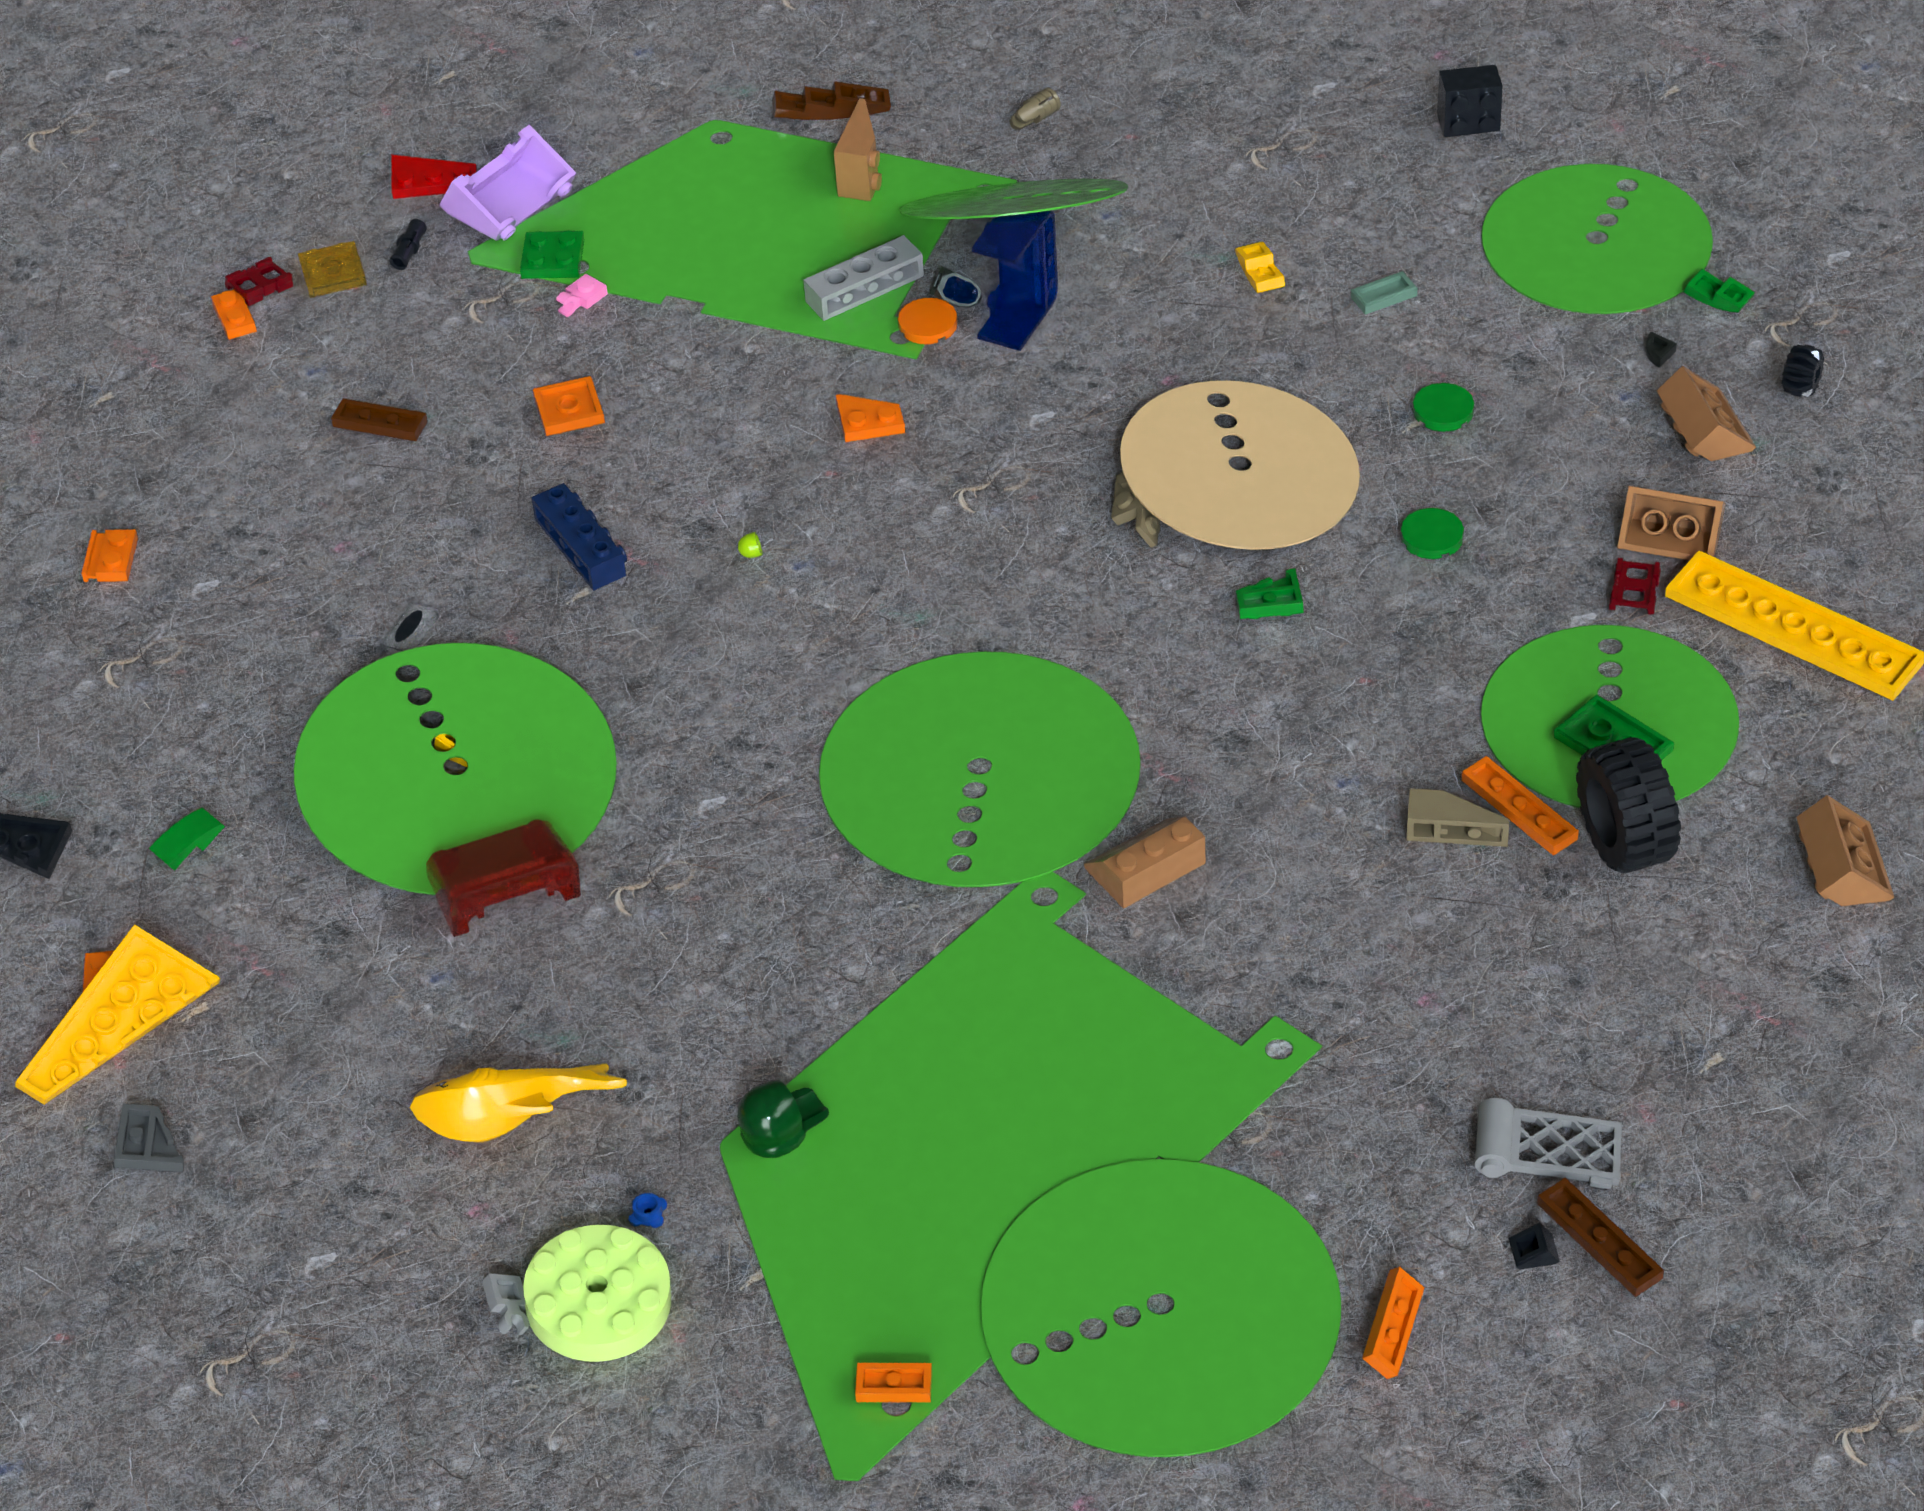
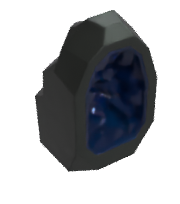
[931,267,982,308]

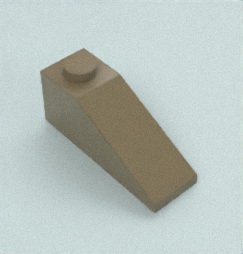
[1407,788,1510,847]

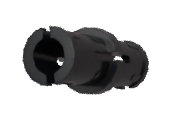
[389,219,427,270]

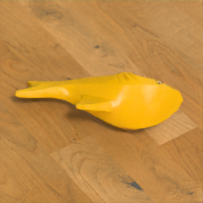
[409,1063,627,1143]

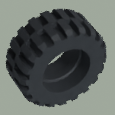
[1576,737,1681,873]

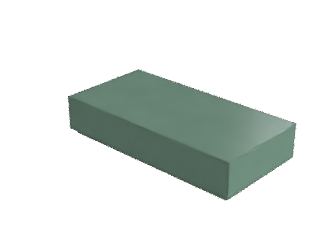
[1351,271,1418,315]

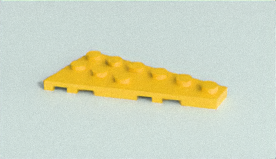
[15,924,220,1105]

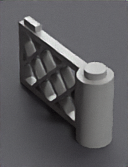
[1475,1098,1622,1189]

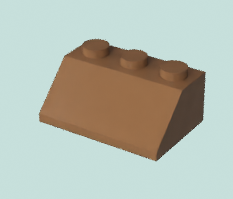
[1657,366,1756,461]
[1617,486,1726,561]
[1796,795,1895,906]
[1084,816,1206,909]

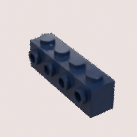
[531,483,627,591]

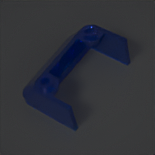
[972,211,1058,351]

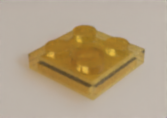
[298,241,367,298]

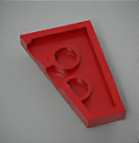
[391,154,477,199]

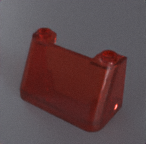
[426,820,581,937]

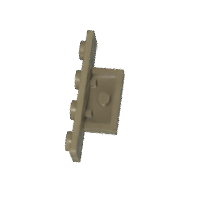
[1111,472,1160,548]

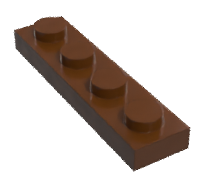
[1537,1178,1664,1297]

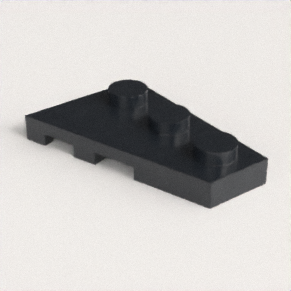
[0,813,72,879]

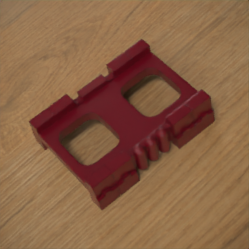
[225,257,293,306]
[1609,557,1661,615]

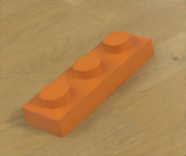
[1362,1266,1425,1379]

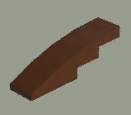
[772,81,891,120]

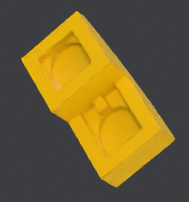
[1235,241,1285,293]

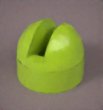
[738,532,763,558]

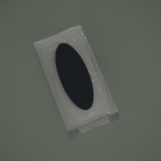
[380,602,439,654]

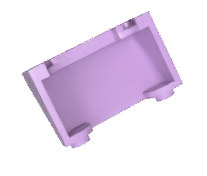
[439,125,577,241]

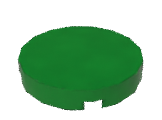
[1413,383,1474,432]
[1401,508,1464,559]

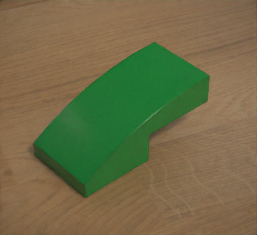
[1684,269,1755,313]
[148,807,225,871]

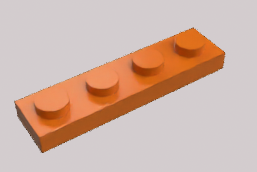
[1461,756,1579,856]

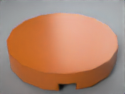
[898,298,958,344]

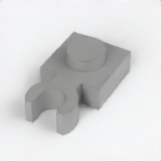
[482,1273,530,1335]

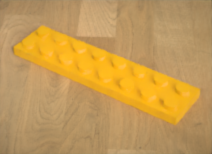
[1665,551,1924,701]

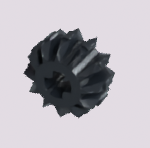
[1781,344,1824,397]

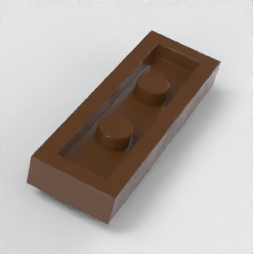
[331,398,428,441]

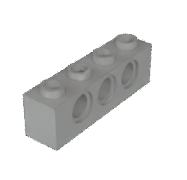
[803,235,924,321]

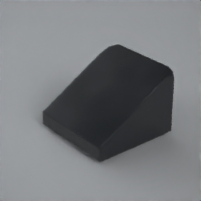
[1508,1222,1560,1270]

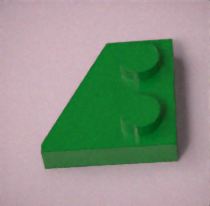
[1236,568,1304,619]

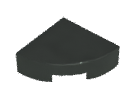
[1646,332,1677,368]

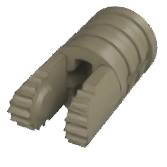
[1009,88,1061,130]

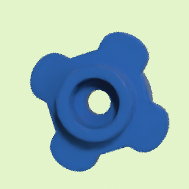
[629,1193,667,1228]

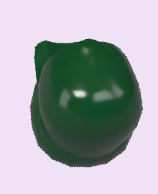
[737,1080,829,1158]

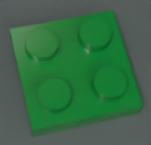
[520,230,584,279]

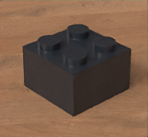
[1438,65,1503,137]

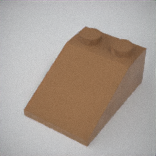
[834,98,882,201]

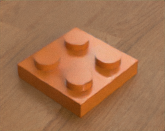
[532,376,605,436]

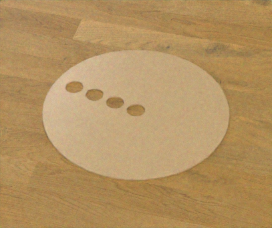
[1120,380,1360,550]

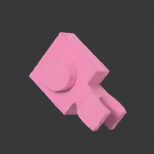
[556,274,608,317]

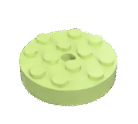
[523,1225,671,1362]

